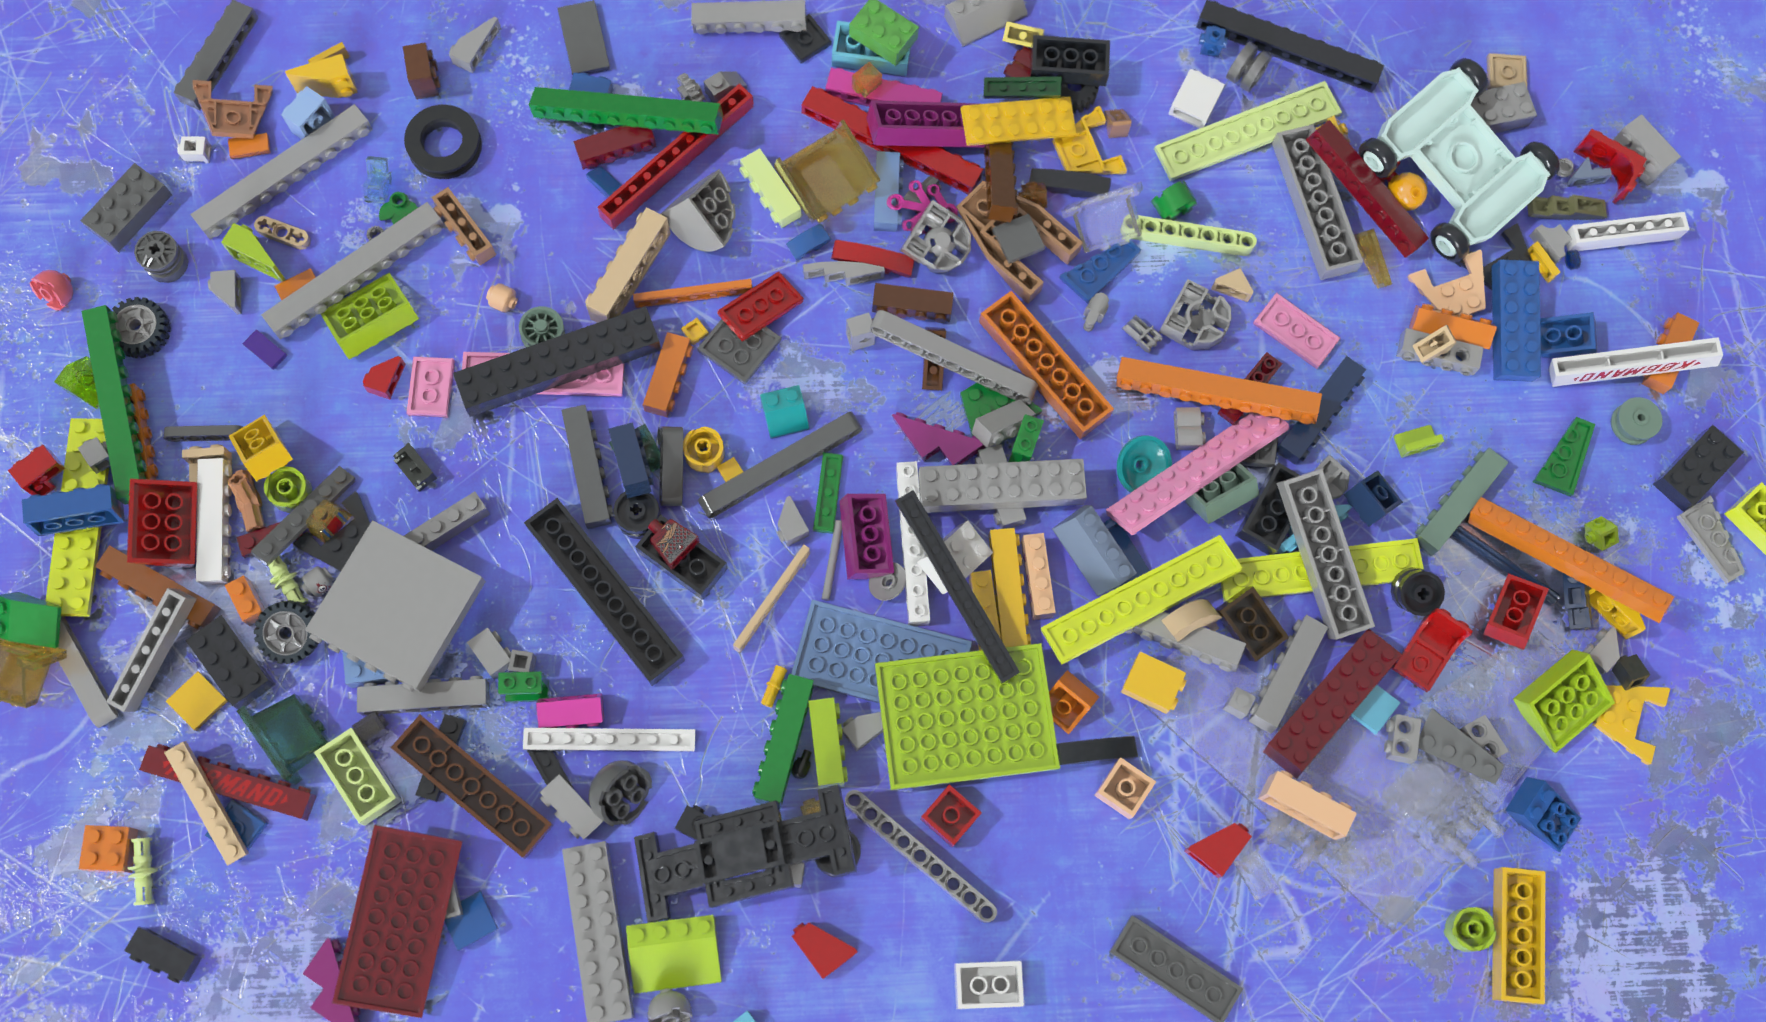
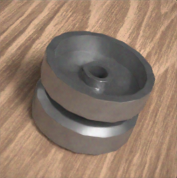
[1226,42,1272,92]

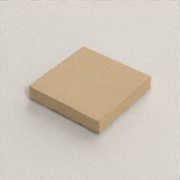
[1487,53,1527,89]

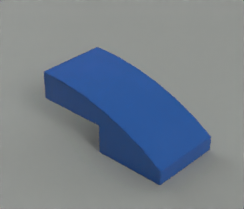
[786,223,832,261]

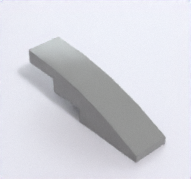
[803,261,885,286]

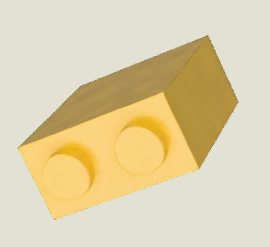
[1120,652,1187,714]

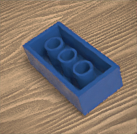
[22,484,125,536]

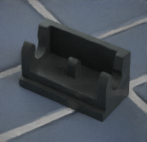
[393,442,437,492]

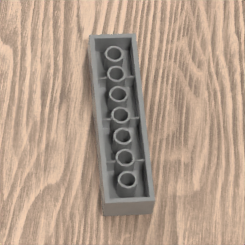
[1272,124,1363,280]
[918,459,1087,513]
[1277,469,1375,640]
[562,841,635,1022]

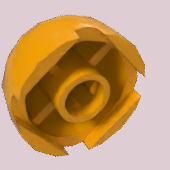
[1387,172,1427,211]

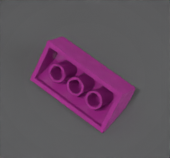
[839,494,894,580]

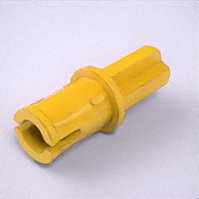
[761,665,788,707]

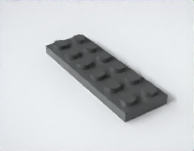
[1109,915,1243,1022]

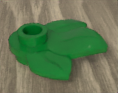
[379,192,418,224]

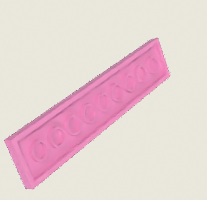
[1106,412,1289,535]

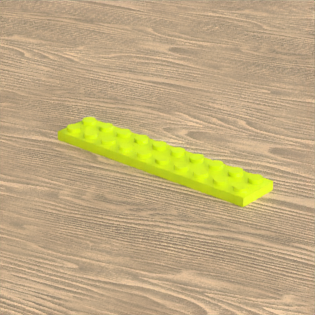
[45,418,109,617]
[1041,535,1242,665]
[1220,538,1424,602]

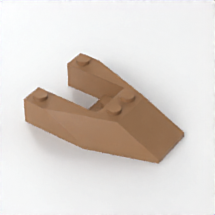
[956,181,1083,304]

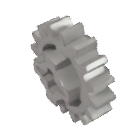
[677,73,705,102]

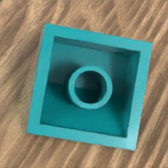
[760,385,809,439]

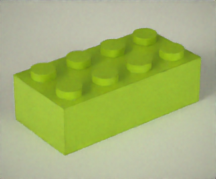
[809,698,848,789]

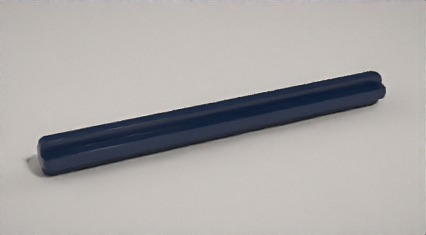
[1453,526,1560,604]

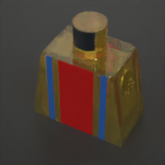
[306,499,352,543]

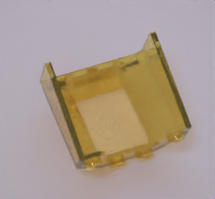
[774,119,881,224]

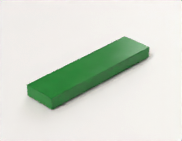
[813,452,843,534]

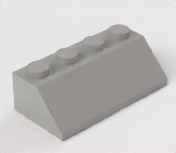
[944,0,1028,47]

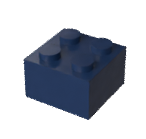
[1343,470,1403,527]

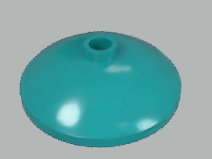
[1117,435,1172,493]

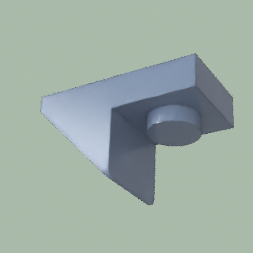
[1567,157,1612,187]

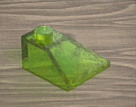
[54,356,99,409]

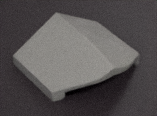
[1315,454,1350,499]

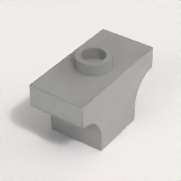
[1529,224,1572,264]

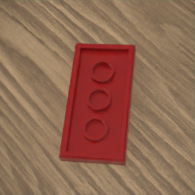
[717,271,804,342]

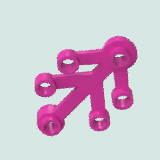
[887,180,958,235]

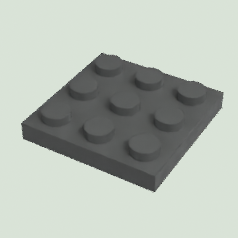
[697,319,781,385]

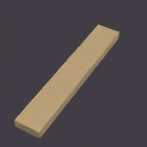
[733,544,810,653]

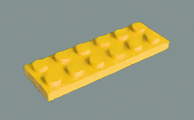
[961,97,1077,146]

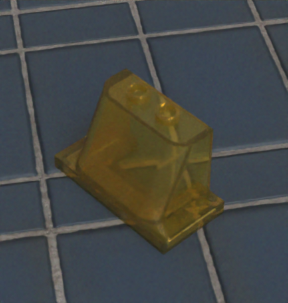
[0,638,67,708]

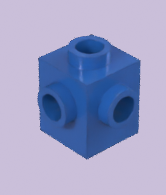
[1199,26,1228,57]

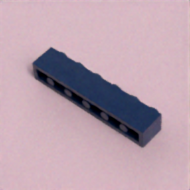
[1277,356,1366,465]

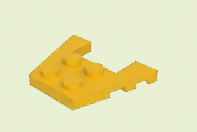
[1052,106,1127,174]
[1593,685,1670,765]

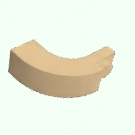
[1161,599,1222,642]

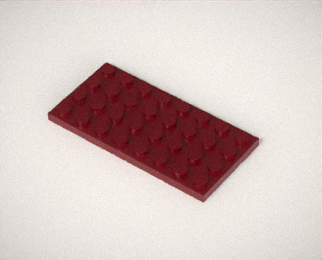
[332,825,462,1018]

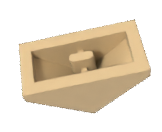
[1211,268,1253,302]
[1413,325,1457,363]

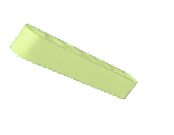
[1121,214,1257,256]

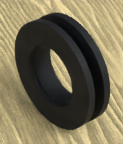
[404,104,482,179]

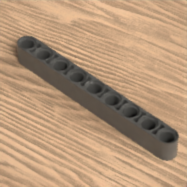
[698,412,863,519]

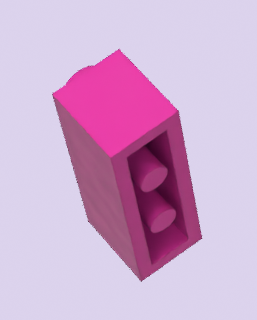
[536,693,604,728]

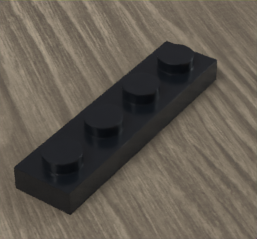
[415,714,466,802]

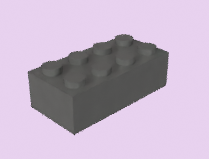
[80,163,172,252]

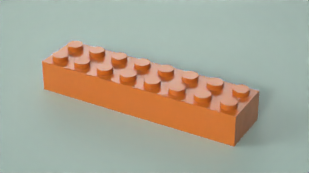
[979,291,1114,440]

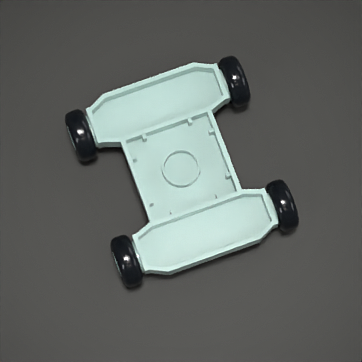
[1358,58,1560,262]

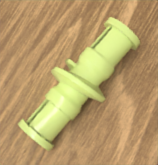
[268,556,309,605]
[128,837,158,906]

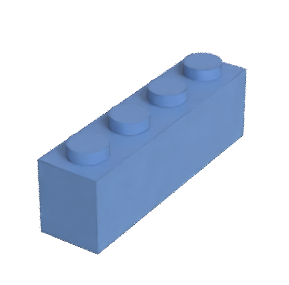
[874,151,903,232]

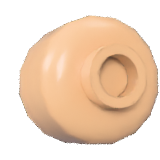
[486,283,518,313]

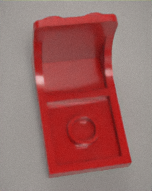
[1573,129,1647,204]
[1392,608,1473,692]

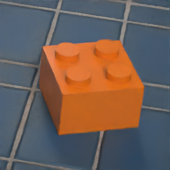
[78,825,139,873]

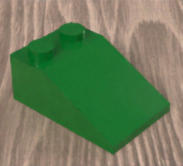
[0,592,62,648]

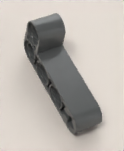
[657,426,683,506]

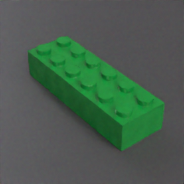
[752,674,814,809]

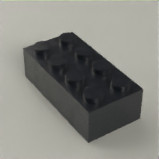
[1030,35,1110,86]
[1653,425,1744,512]
[1235,463,1299,555]
[635,515,728,601]
[185,615,276,710]

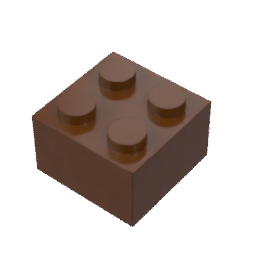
[402,42,441,99]

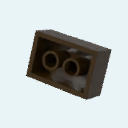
[1216,586,1289,662]

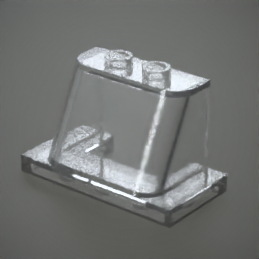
[1061,182,1143,253]

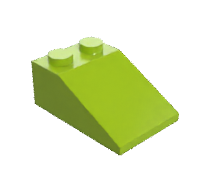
[221,223,286,282]

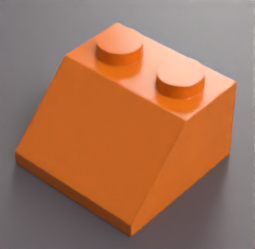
[1049,670,1099,734]

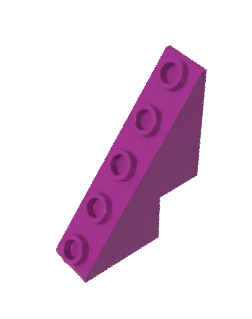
[892,412,985,465]
[302,937,360,1022]

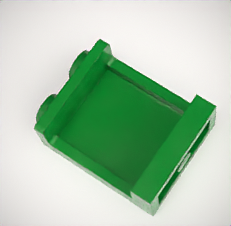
[1008,414,1044,462]
[498,671,549,703]

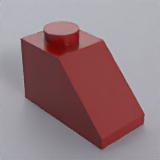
[363,356,406,400]

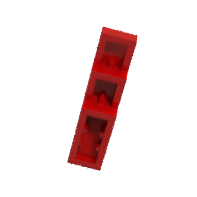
[831,240,914,278]

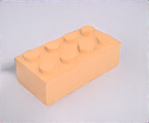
[1258,770,1357,840]

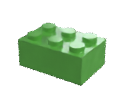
[849,0,919,66]

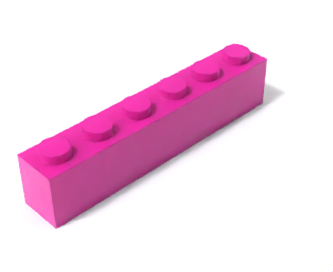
[826,68,942,107]

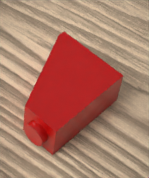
[1184,823,1252,878]
[792,922,858,979]

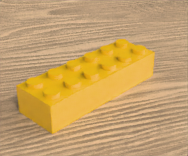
[1492,867,1545,1005]

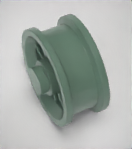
[519,306,565,347]
[1611,397,1663,445]

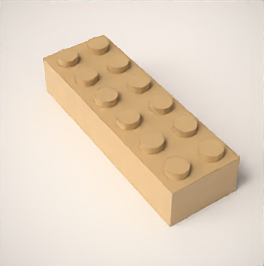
[585,207,670,323]

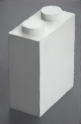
[1168,69,1225,129]

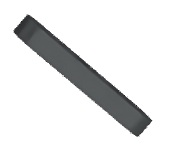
[163,425,243,442]

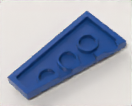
[1059,237,1141,304]

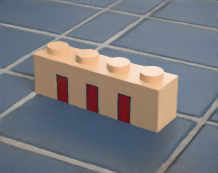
[1021,533,1056,620]

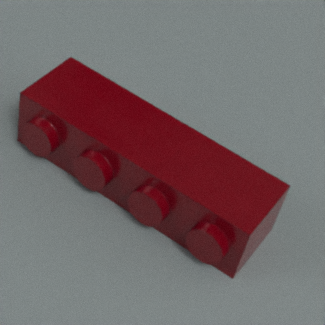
[573,126,656,170]

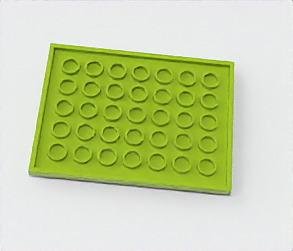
[875,643,1060,790]

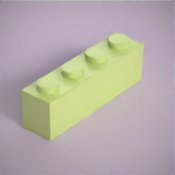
[739,148,801,228]

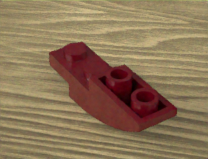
[1217,352,1282,425]

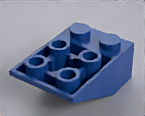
[1505,777,1581,852]

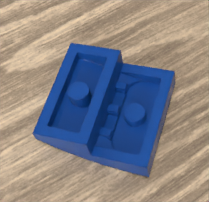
[444,890,499,950]

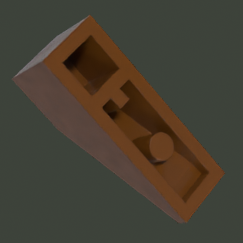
[922,327,946,390]

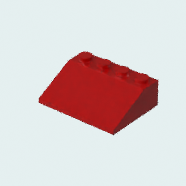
[127,479,197,568]

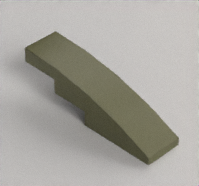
[1527,195,1607,220]

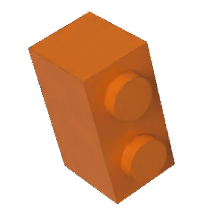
[224,575,265,626]

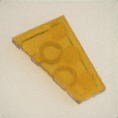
[1354,228,1392,288]

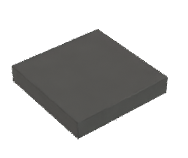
[992,214,1045,264]

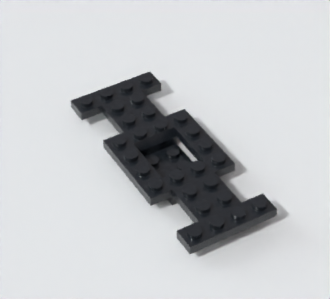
[634,785,857,923]

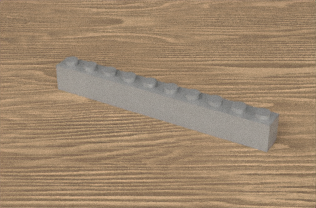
[190,104,373,239]
[261,202,444,340]

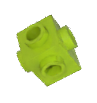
[1584,516,1619,551]

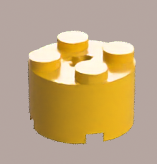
[683,427,725,473]

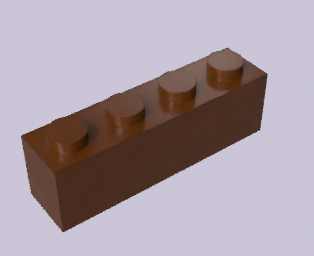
[872,283,954,323]

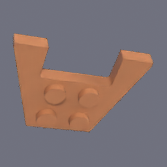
[193,80,273,139]

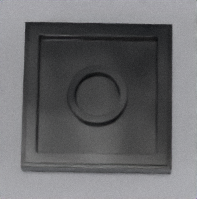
[779,14,832,64]

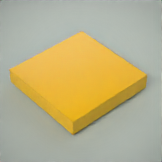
[166,671,228,731]

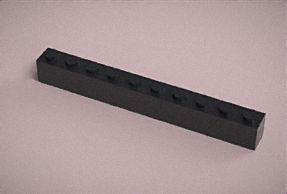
[1196,0,1384,93]

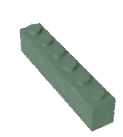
[1414,448,1509,556]

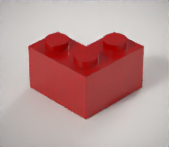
[8,445,65,496]

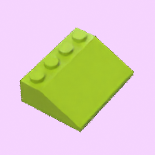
[321,273,419,360]
[1513,649,1615,753]
[626,915,722,994]

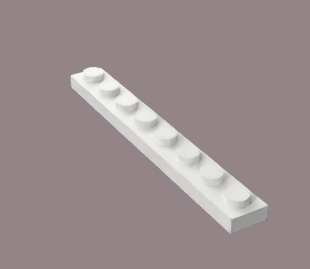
[523,728,695,751]

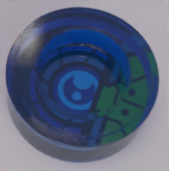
[1565,250,1581,270]

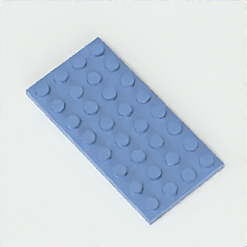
[791,600,972,704]

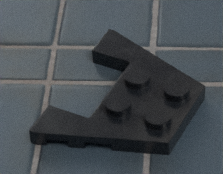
[1455,224,1531,290]
[292,491,370,572]

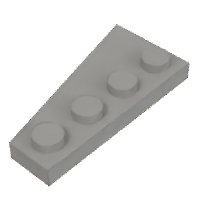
[1676,495,1745,584]

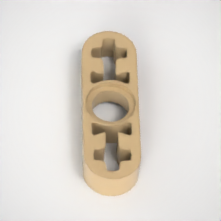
[254,216,311,250]

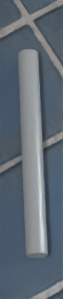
[822,520,842,601]

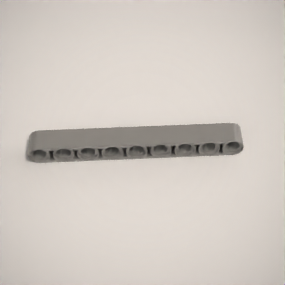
[870,310,1038,405]
[845,790,997,923]

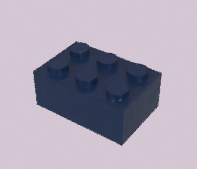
[608,422,654,498]

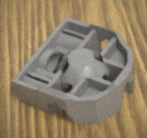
[899,200,971,274]
[1159,279,1231,350]

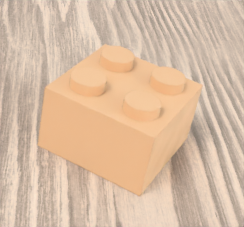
[1094,757,1156,820]

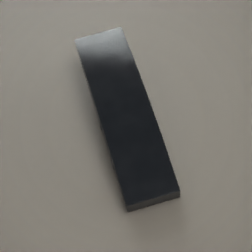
[1029,168,1111,197]
[1056,736,1138,765]

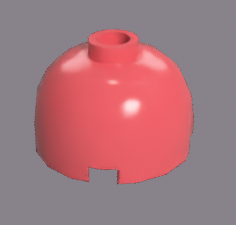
[30,270,73,311]

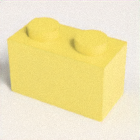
[1003,21,1045,47]

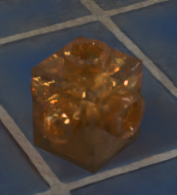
[1018,182,1047,208]

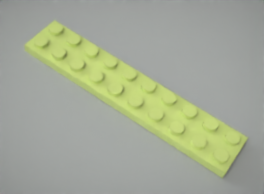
[1154,81,1342,181]

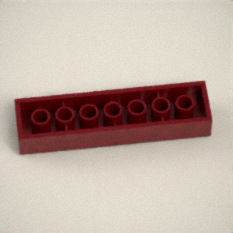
[1263,629,1402,780]

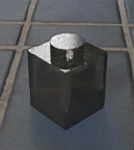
[352,711,390,746]

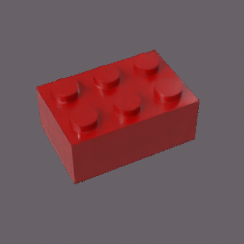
[1483,573,1549,650]

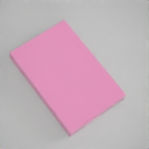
[407,357,455,418]

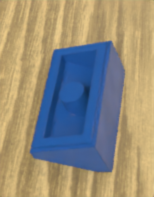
[586,166,622,198]

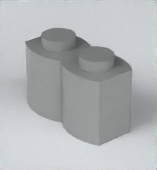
[1174,407,1206,450]

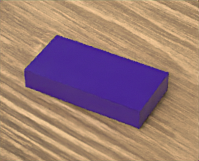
[242,329,287,370]

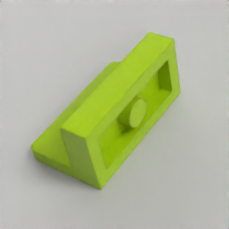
[1393,425,1444,458]

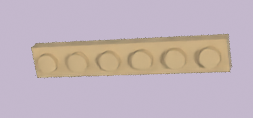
[164,741,249,866]

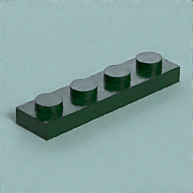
[983,77,1062,99]

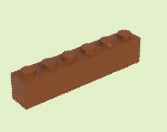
[95,545,221,630]

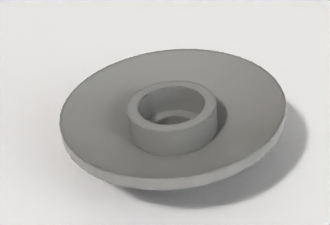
[869,562,906,601]

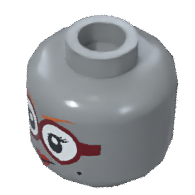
[301,566,335,597]

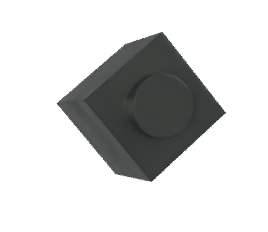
[1612,654,1650,690]

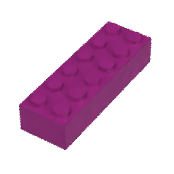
[866,100,985,147]

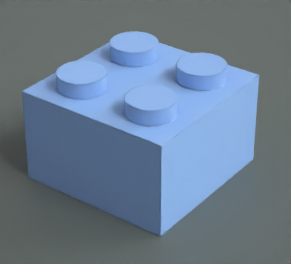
[281,86,335,139]

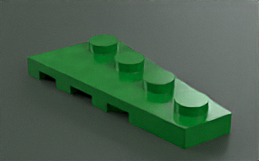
[1532,417,1595,497]

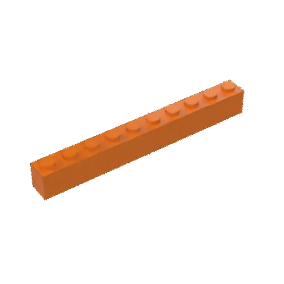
[1116,357,1322,424]
[1468,497,1674,623]

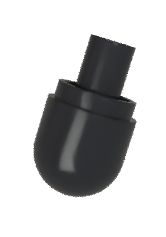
[792,749,812,779]

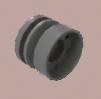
[134,231,188,283]

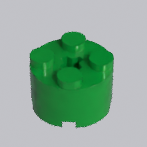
[1151,180,1197,221]

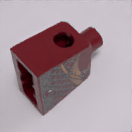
[648,519,700,570]

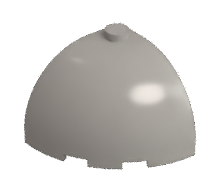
[661,169,735,252]

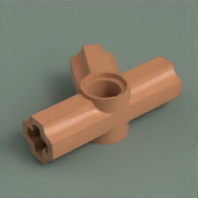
[228,470,265,533]

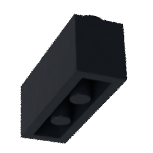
[124,927,202,983]

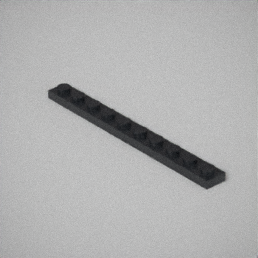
[895,490,1020,683]

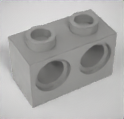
[1384,714,1422,764]
[1459,715,1509,758]

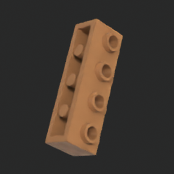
[431,187,496,265]

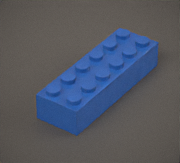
[1492,260,1541,382]

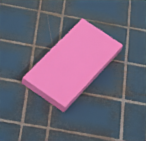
[1253,293,1340,369]

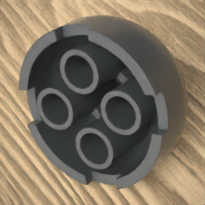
[589,760,652,826]

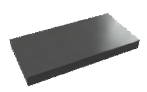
[557,0,610,75]

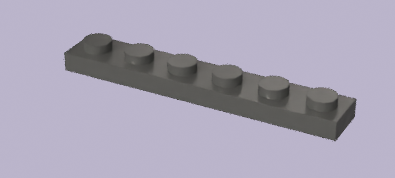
[251,466,355,566]

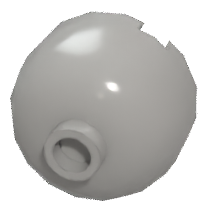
[648,989,693,1022]

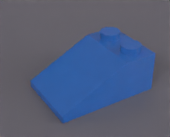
[1540,312,1597,358]

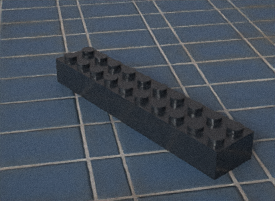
[453,306,661,417]
[524,498,685,686]

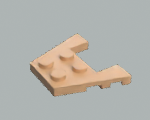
[1407,249,1486,316]

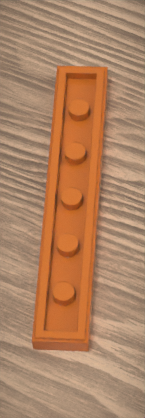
[633,279,752,308]

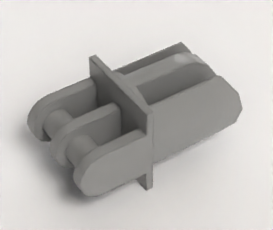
[1083,293,1109,332]
[1122,315,1163,353]

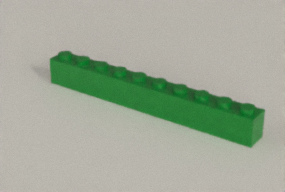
[528,87,723,134]
[81,305,147,505]

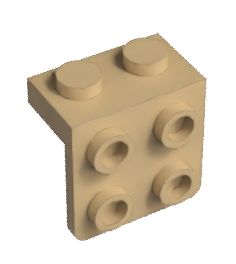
[182,444,232,482]

